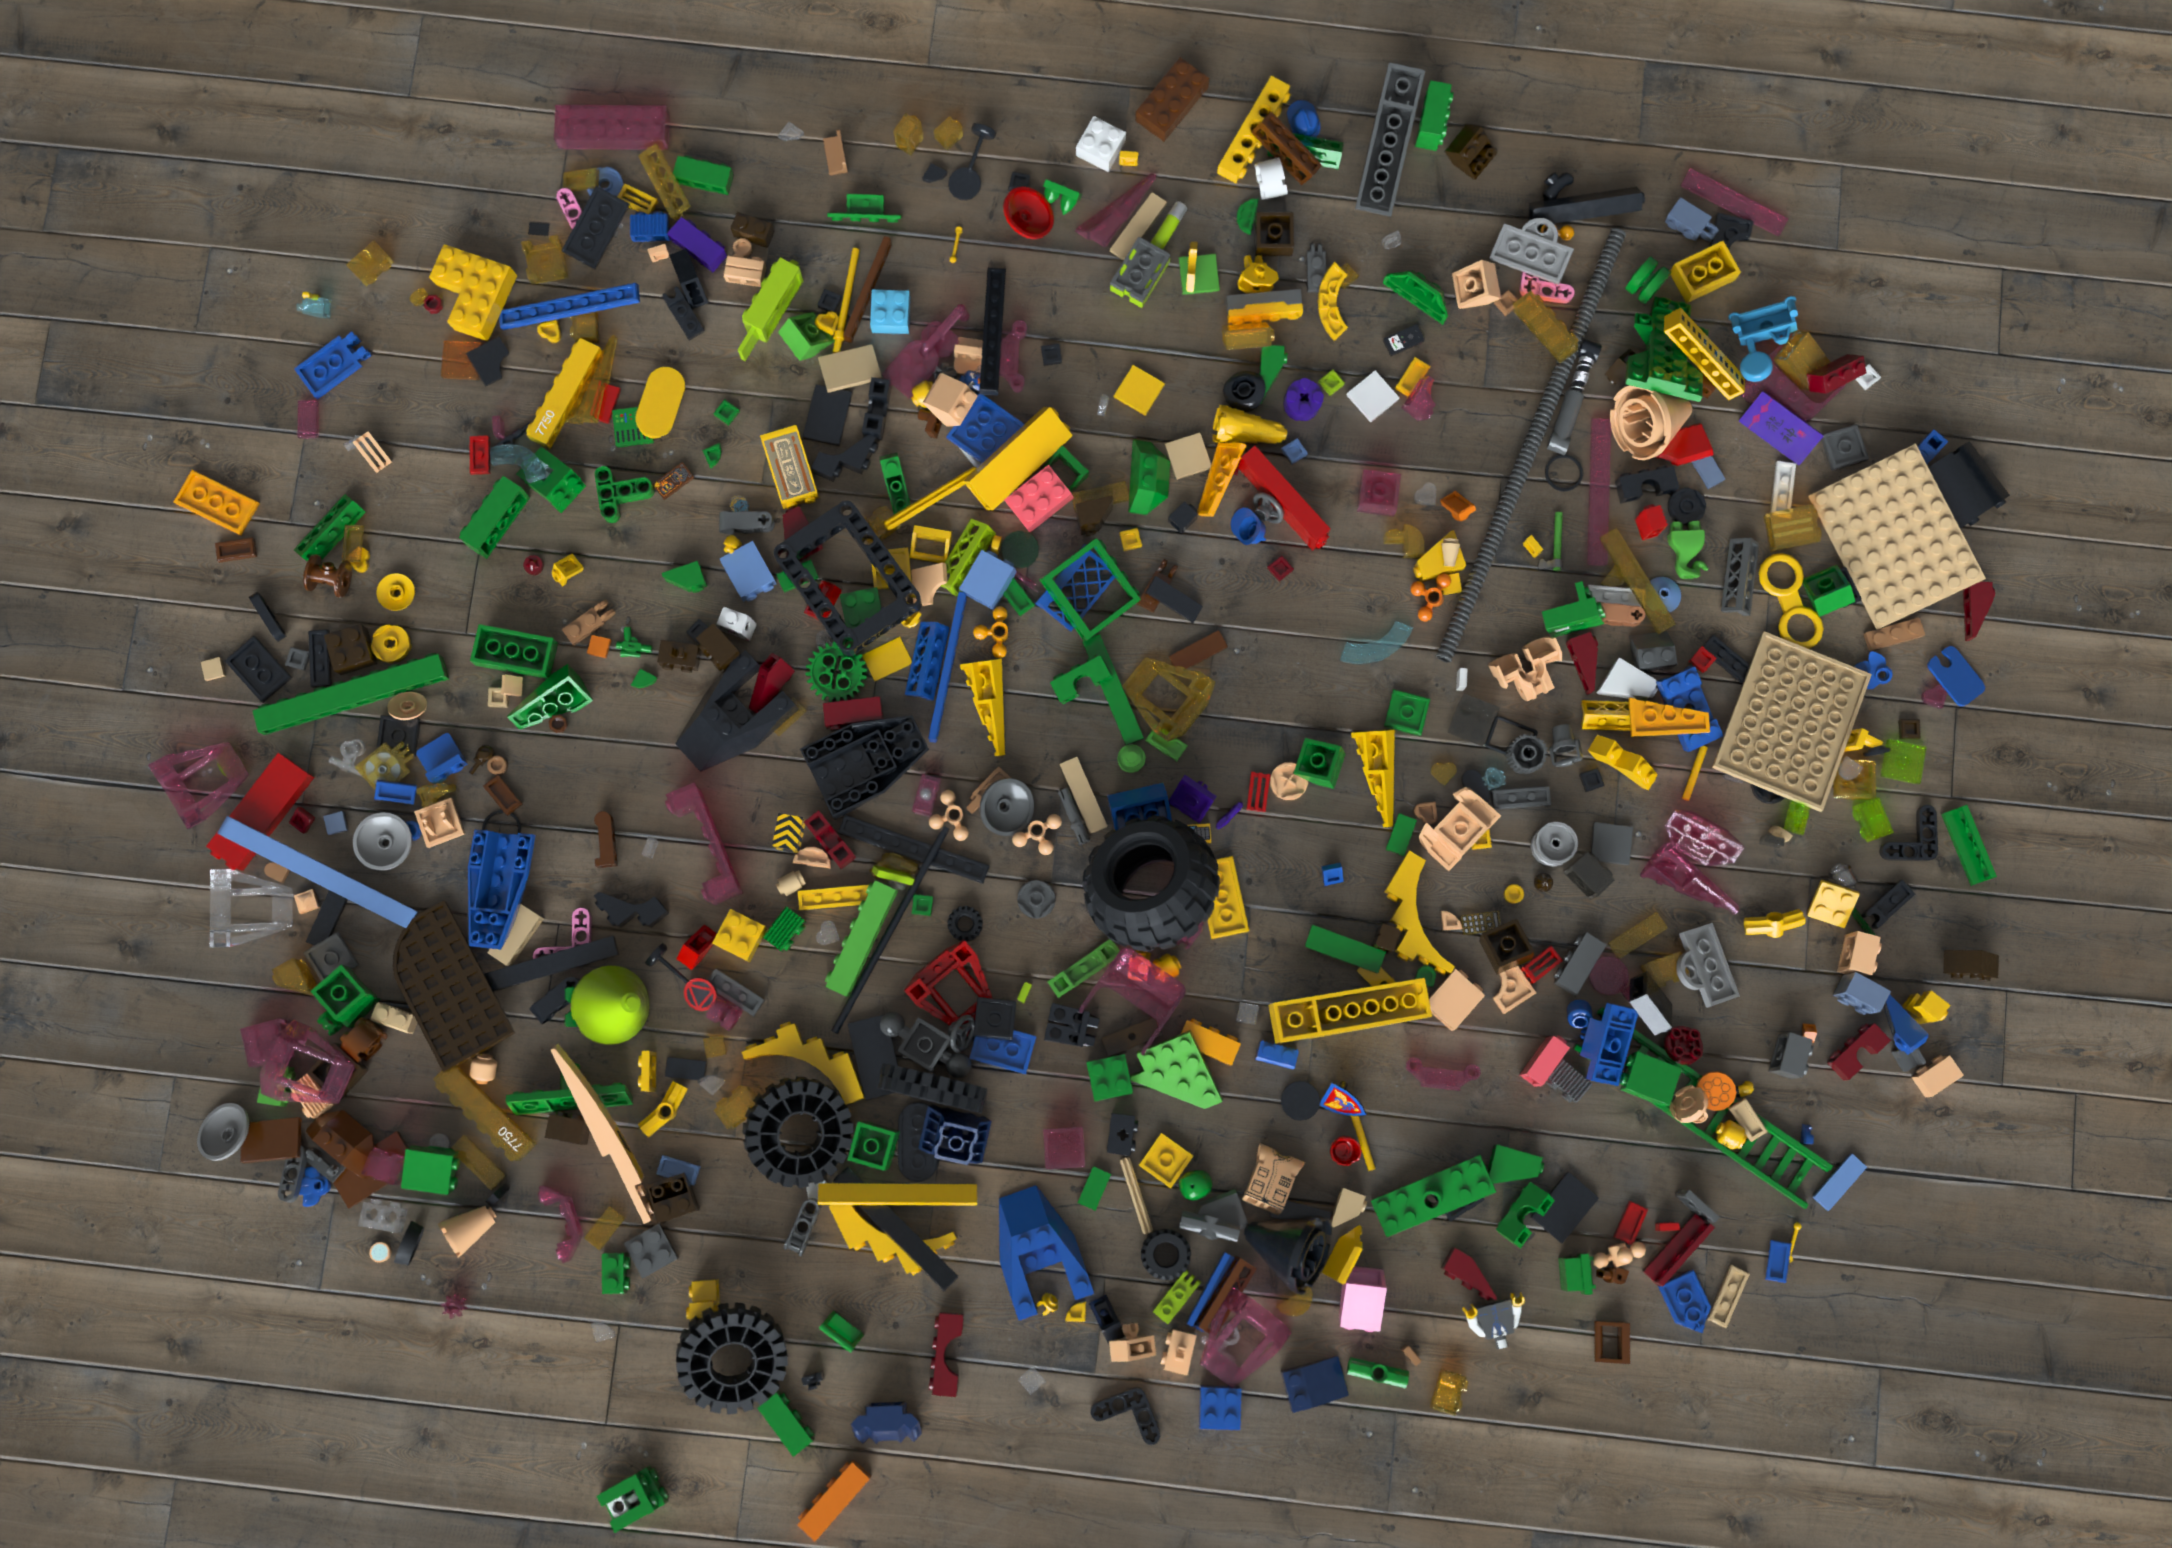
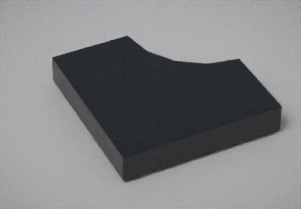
[1709,213,1754,250]
[466,337,509,387]

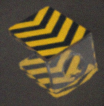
[772,813,806,853]

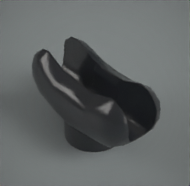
[1543,172,1574,200]

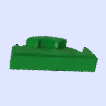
[1237,199,1259,235]

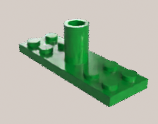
[506,1063,633,1115]
[1371,1155,1497,1237]

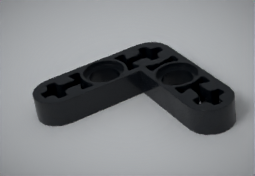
[1879,805,1938,861]
[1090,1387,1160,1445]

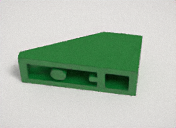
[1259,344,1288,404]

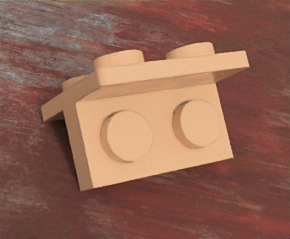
[954,337,983,375]

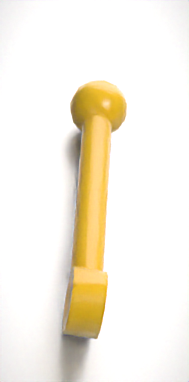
[949,226,963,263]
[1789,1222,1801,1263]

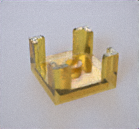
[521,235,569,285]

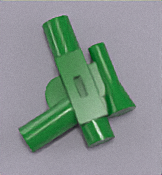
[616,627,653,658]

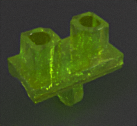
[1784,800,1810,835]

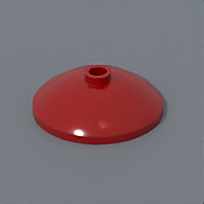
[1003,187,1054,239]

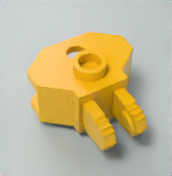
[1237,255,1279,294]

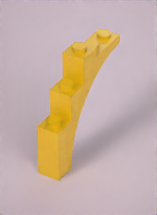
[1384,850,1455,975]
[742,1022,865,1105]
[829,1205,957,1275]

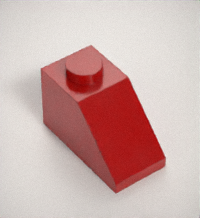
[677,924,717,970]

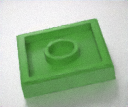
[1179,254,1220,295]

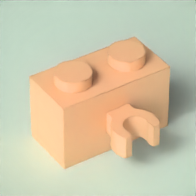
[1109,1323,1156,1362]
[1161,1328,1197,1375]

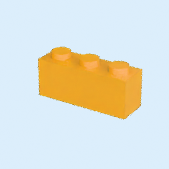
[1181,1019,1241,1066]

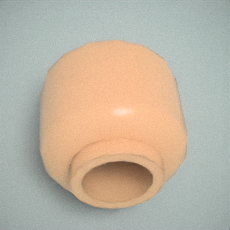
[470,1054,497,1084]

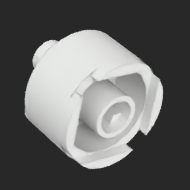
[1254,157,1288,200]

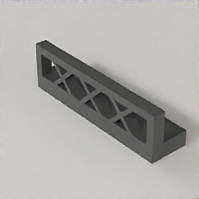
[1721,538,1759,616]

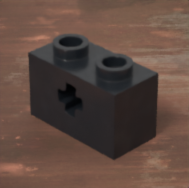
[1107,1113,1138,1156]

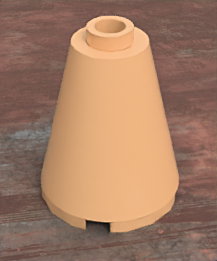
[438,1206,497,1257]

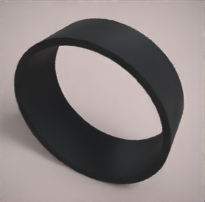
[394,1221,424,1266]

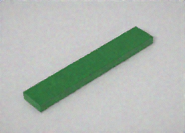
[1082,634,1144,745]

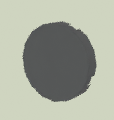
[1017,880,1056,919]

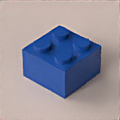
[1199,1385,1241,1430]

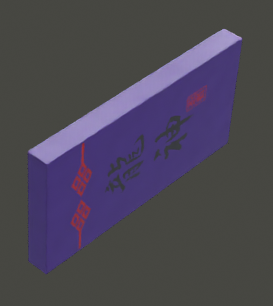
[1739,391,1824,465]

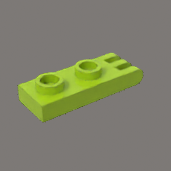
[1152,1270,1201,1324]

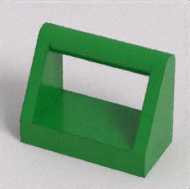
[1041,445,1089,493]
[819,1310,865,1353]

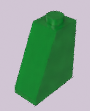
[1487,1145,1544,1184]

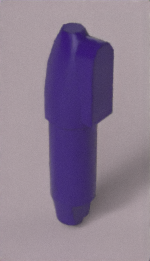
[1216,802,1243,829]

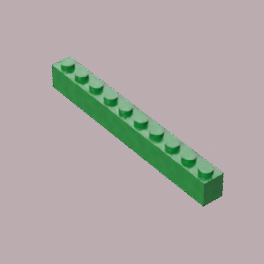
[252,653,449,735]

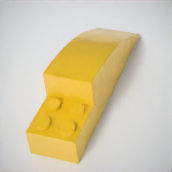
[1268,978,1432,1044]

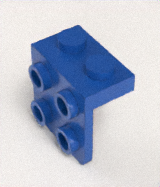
[416,733,468,784]

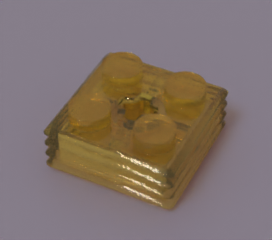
[1834,759,1876,801]

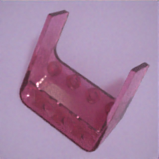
[1740,334,1846,423]
[1079,948,1186,1056]

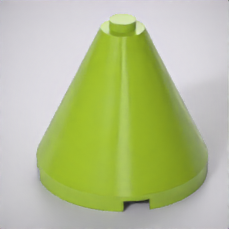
[571,966,650,1045]

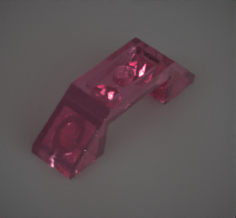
[538,1185,583,1263]

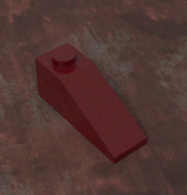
[1963,582,1995,641]
[1566,632,1598,695]

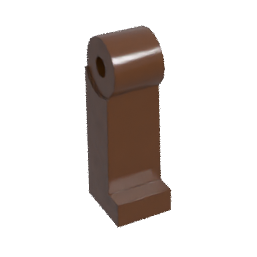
[594,811,618,868]

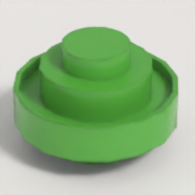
[1117,744,1146,773]

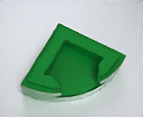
[702,443,722,468]
[631,669,658,688]

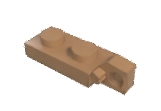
[966,767,1011,814]

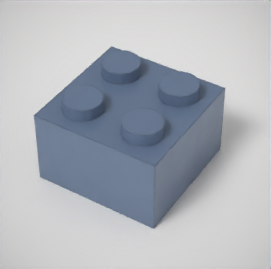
[1833,972,1891,1015]

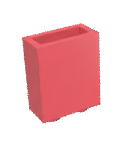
[1520,1035,1570,1087]

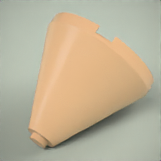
[1610,386,1692,460]

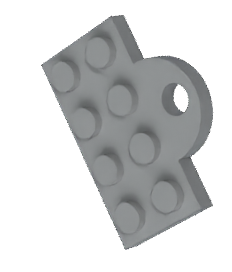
[1490,218,1574,285]
[1676,923,1740,1008]

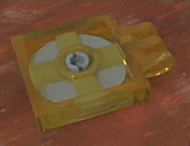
[355,741,415,790]

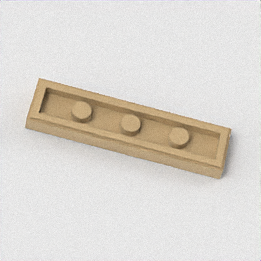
[1110,192,1167,261]
[1060,757,1108,834]

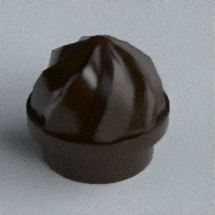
[1534,873,1553,892]

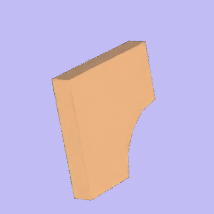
[911,563,947,607]
[1493,966,1536,1014]

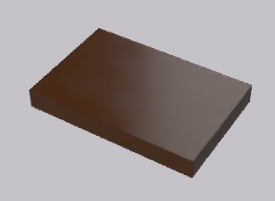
[240,1117,302,1163]

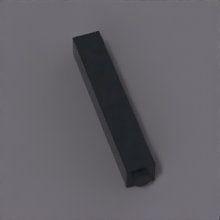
[1529,187,1645,226]

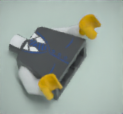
[1462,1292,1525,1349]

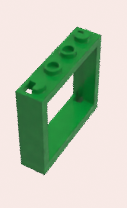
[1039,538,1141,641]

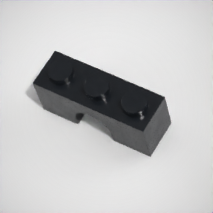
[862,377,892,440]
[1615,465,1679,504]

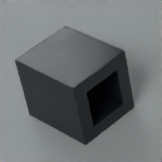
[1168,501,1198,534]

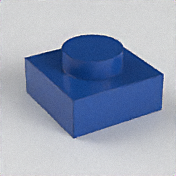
[1321,863,1344,886]

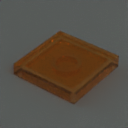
[441,341,483,380]

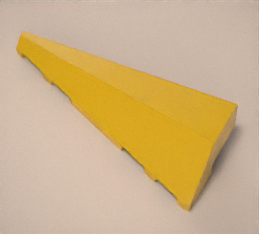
[960,659,1005,756]
[1351,729,1395,827]

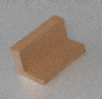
[823,130,848,175]

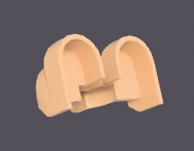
[1488,637,1562,701]

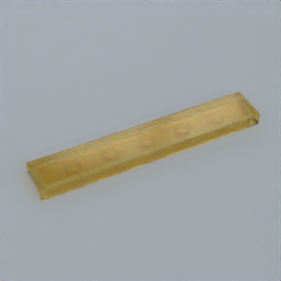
[1599,528,1676,635]

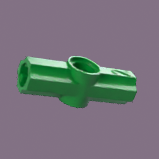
[1347,1357,1409,1388]

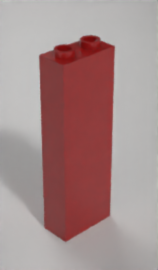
[1238,446,1331,551]
[206,753,315,871]

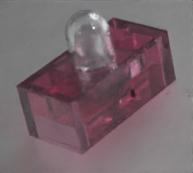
[912,774,941,817]

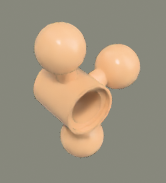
[929,790,969,841]
[1012,814,1062,855]
[1593,1242,1646,1268]

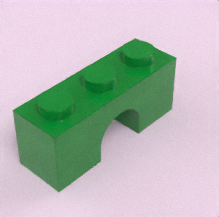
[1050,655,1113,705]
[1496,1182,1555,1249]

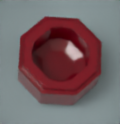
[424,295,443,314]

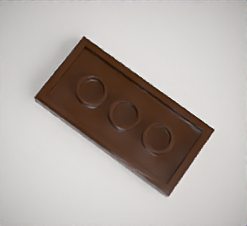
[333,1131,408,1209]

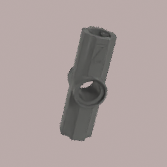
[1179,1211,1241,1242]

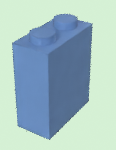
[720,541,776,602]
[959,550,1016,610]

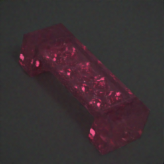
[665,782,743,905]

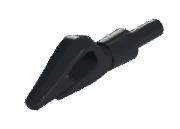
[492,422,530,449]

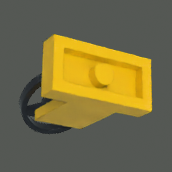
[1844,728,1891,757]

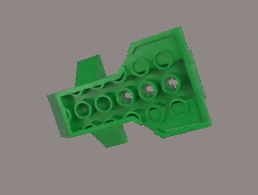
[1625,296,1709,402]

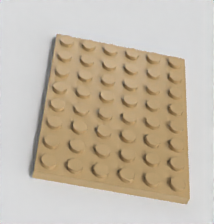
[1808,444,1986,630]
[1712,631,1872,812]

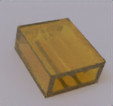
[1222,322,1274,350]
[1774,331,1830,390]
[1763,504,1822,552]

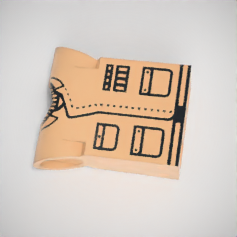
[1242,1143,1306,1215]

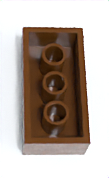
[1135,57,1209,142]

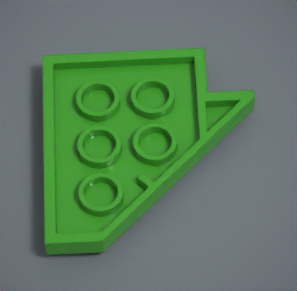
[1130,1030,1223,1109]

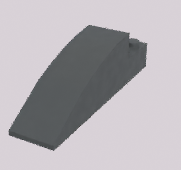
[1355,62,1425,217]

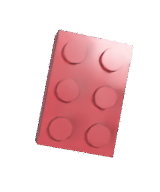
[1004,465,1074,533]

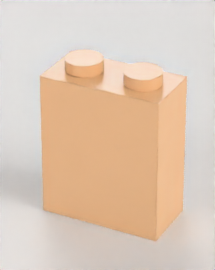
[1429,969,1485,1031]

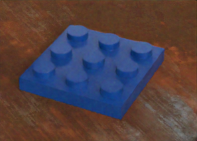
[946,394,1024,463]

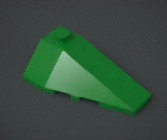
[507,664,593,730]

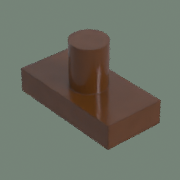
[918,409,942,439]

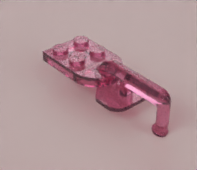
[881,304,970,400]

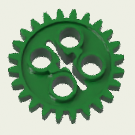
[805,641,868,702]

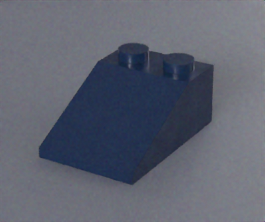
[1281,1356,1349,1413]

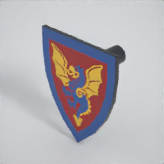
[1319,1081,1367,1116]

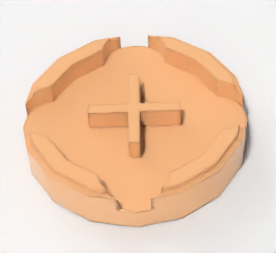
[1270,762,1308,800]

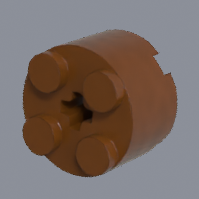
[340,1017,387,1064]

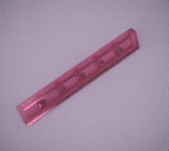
[1681,168,1788,237]

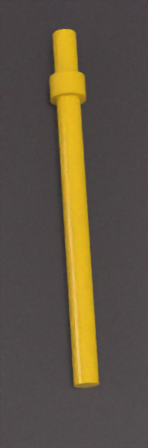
[833,248,860,353]

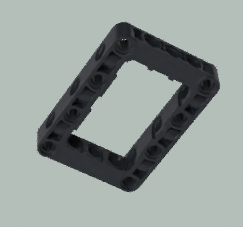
[774,500,922,656]

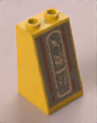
[760,425,819,509]

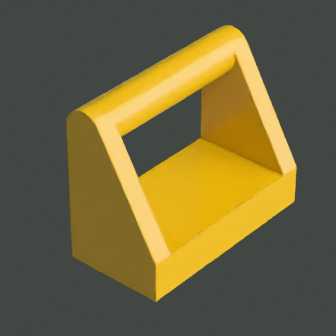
[909,525,952,563]

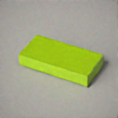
[872,865,914,885]

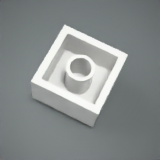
[1076,116,1126,172]

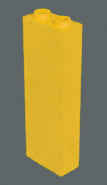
[963,407,1073,511]

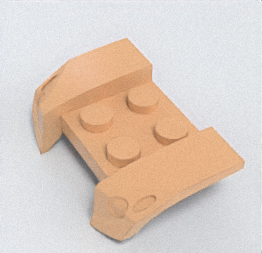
[1419,787,1501,871]

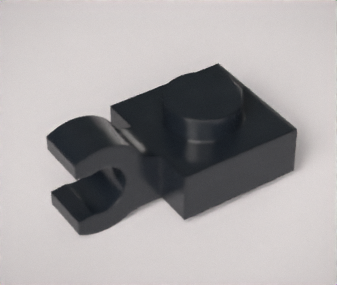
[801,1371,825,1391]

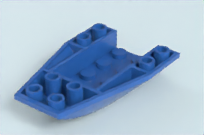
[468,829,536,950]

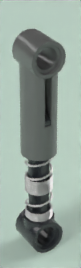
[1546,339,1602,455]

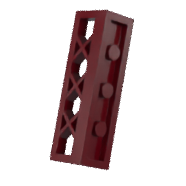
[1642,1213,1715,1287]

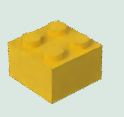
[712,909,768,963]

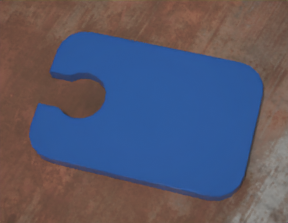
[1927,646,1985,706]

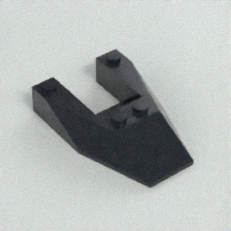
[675,650,799,772]

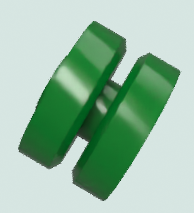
[1625,256,1671,305]

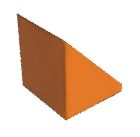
[1802,1023,1817,1043]

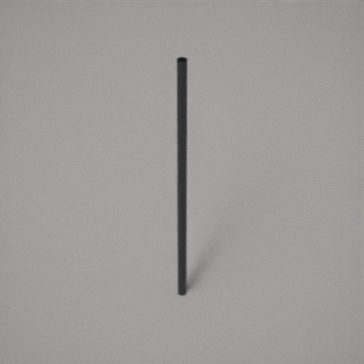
[831,825,950,1034]

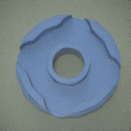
[586,167,624,197]

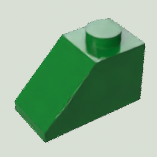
[661,561,707,593]

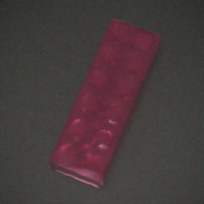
[554,105,670,150]

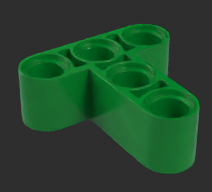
[595,466,655,523]

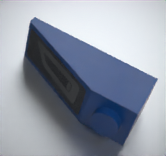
[1883,994,1929,1055]

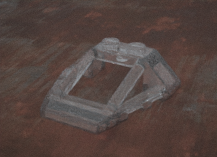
[209,869,293,948]

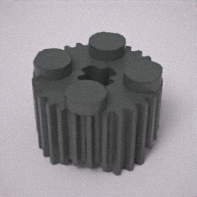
[1505,734,1548,774]

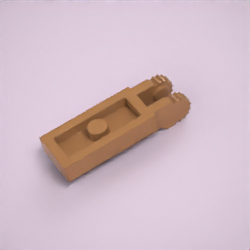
[562,600,616,646]

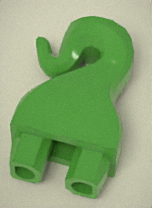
[1667,521,1709,579]

